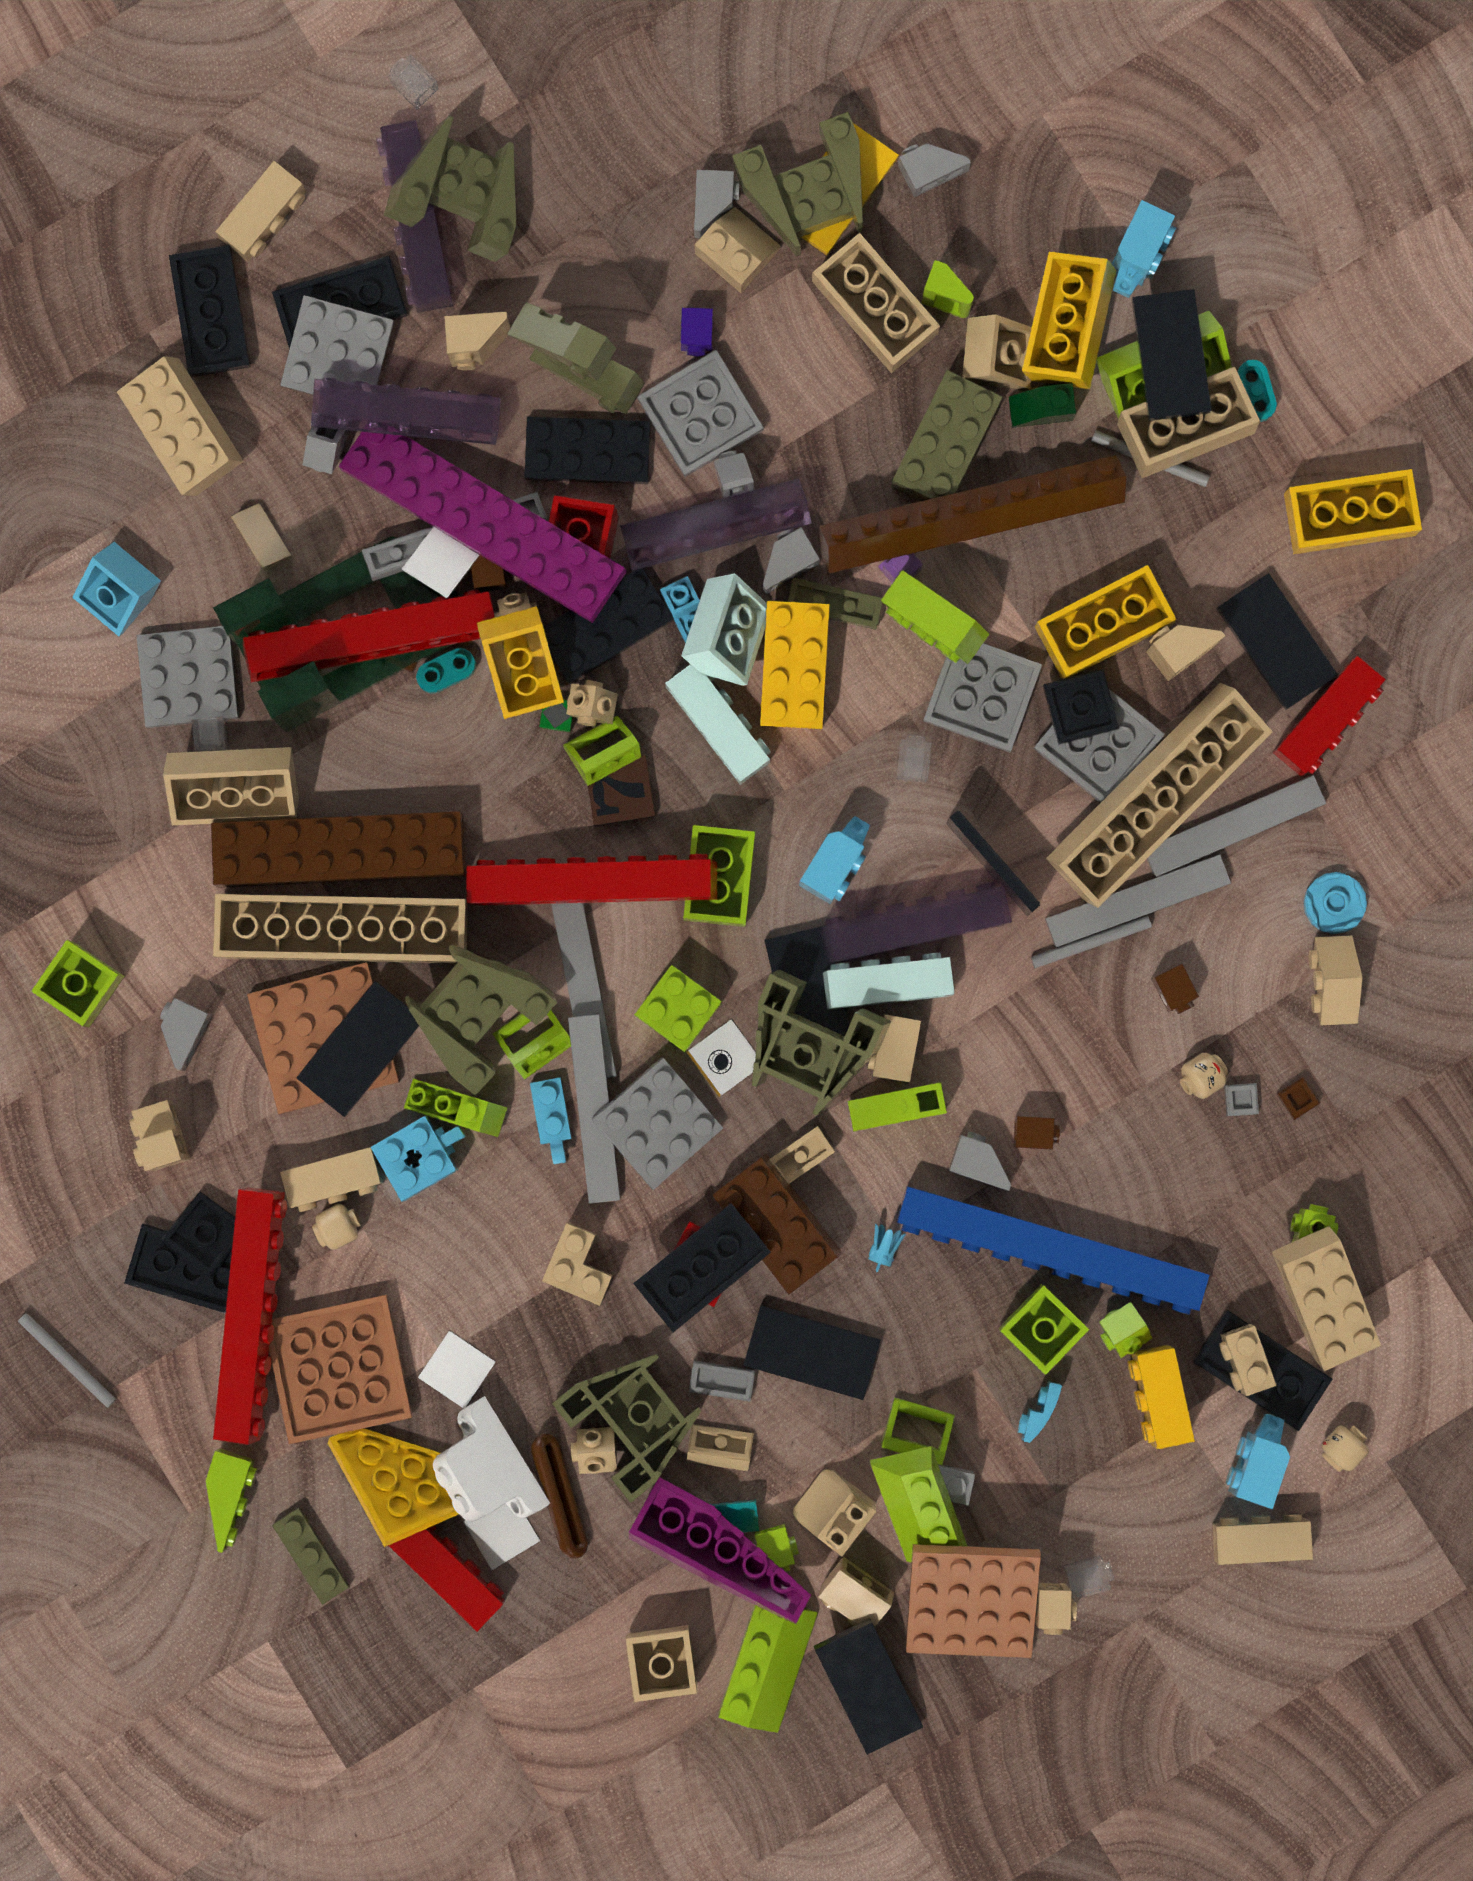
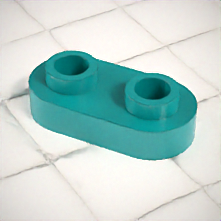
[1237,360,1277,422]
[416,648,476,694]

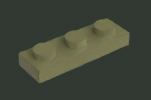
[787,577,882,630]
[272,1507,350,1605]

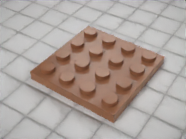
[247,962,400,1114]
[269,1294,413,1444]
[906,1544,1041,1658]

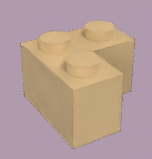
[1309,936,1363,1025]
[129,1100,190,1171]
[542,1223,613,1306]

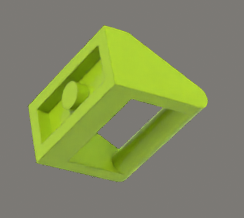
[921,260,974,318]
[563,716,642,786]
[492,1010,571,1080]
[881,1397,955,1465]

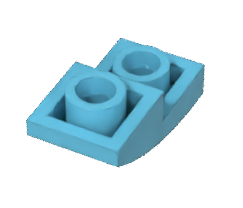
[660,576,700,643]
[1018,1381,1062,1443]

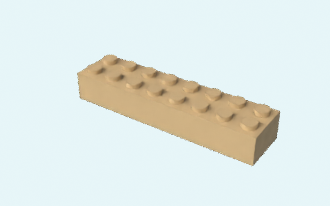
[1046,683,1273,908]
[213,894,468,963]

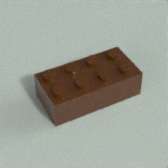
[712,1154,842,1295]

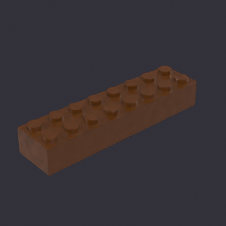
[211,811,466,888]

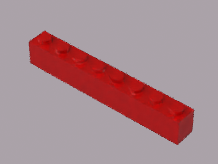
[243,590,495,682]
[467,854,717,906]
[213,1187,287,1445]

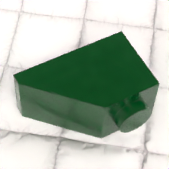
[1008,383,1076,428]

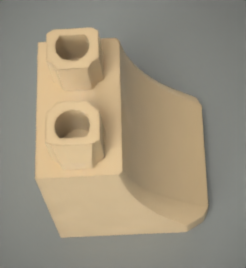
[793,1469,876,1556]

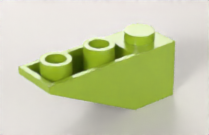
[404,1078,508,1137]
[847,1082,947,1132]
[205,1448,257,1553]

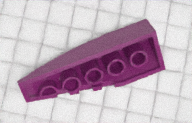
[629,1477,811,1624]

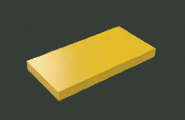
[801,122,899,256]

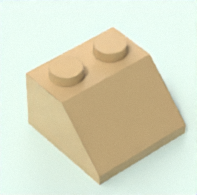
[695,207,781,293]
[444,312,511,370]
[962,314,1032,390]
[1146,625,1225,681]

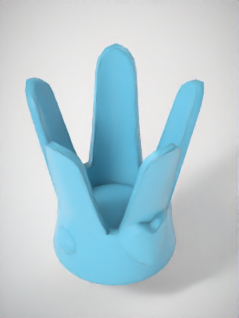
[868,1224,906,1272]

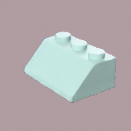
[681,573,767,686]

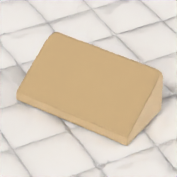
[231,503,291,572]
[687,1424,754,1471]

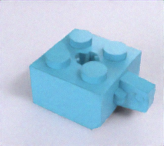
[1112,200,1176,298]
[799,816,870,905]
[371,1116,466,1202]
[1226,1413,1290,1509]

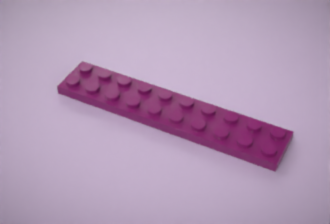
[338,416,627,623]

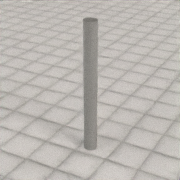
[1091,430,1210,487]
[1031,916,1152,968]
[18,1313,116,1408]

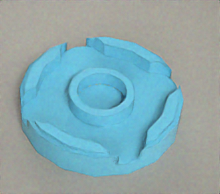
[1303,872,1367,934]

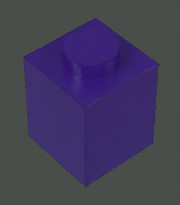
[681,308,713,356]

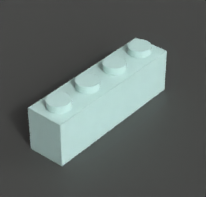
[665,664,771,785]
[823,953,954,1010]

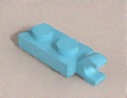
[530,1078,572,1164]

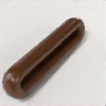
[531,1433,588,1559]

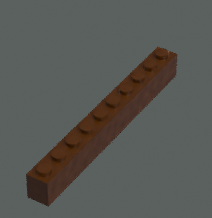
[819,455,1127,573]

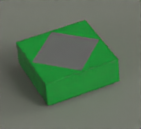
[539,700,573,733]

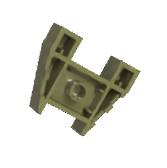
[732,112,863,257]
[384,115,516,262]
[507,302,645,414]
[405,945,557,1096]
[752,970,891,1115]
[552,1354,701,1503]

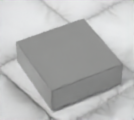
[1224,1083,1259,1116]

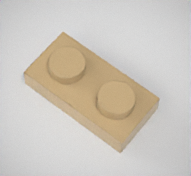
[770,1126,835,1184]

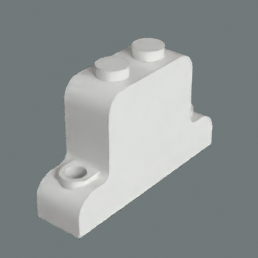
[433,1396,551,1522]

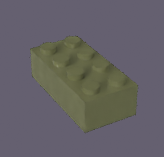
[891,370,1002,501]

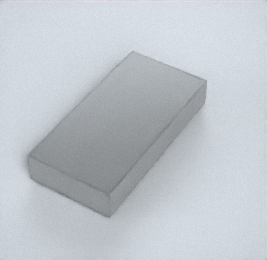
[689,1360,755,1402]

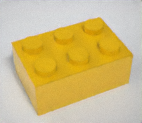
[477,606,564,719]
[1127,1345,1195,1449]

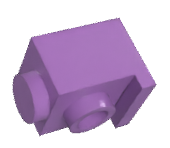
[878,553,923,584]

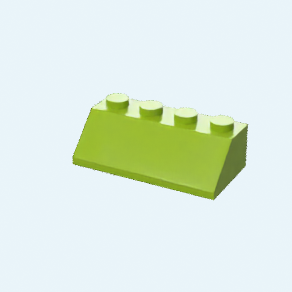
[1096,311,1232,420]
[870,1446,967,1563]
[718,1605,818,1733]

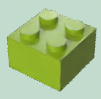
[31,940,125,1028]
[634,965,722,1053]
[998,1284,1089,1375]

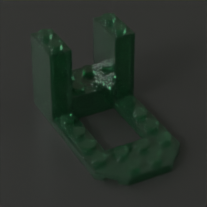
[213,536,459,732]

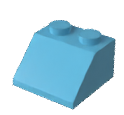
[72,542,161,636]

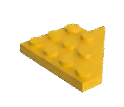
[328,1428,458,1547]

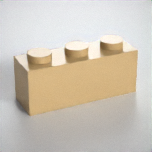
[215,161,306,262]
[280,1147,384,1212]
[1212,1513,1313,1565]

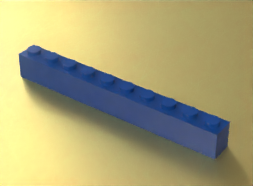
[896,1186,1209,1315]

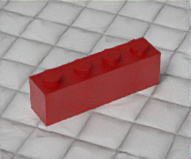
[1273,656,1386,776]
[388,1525,505,1632]

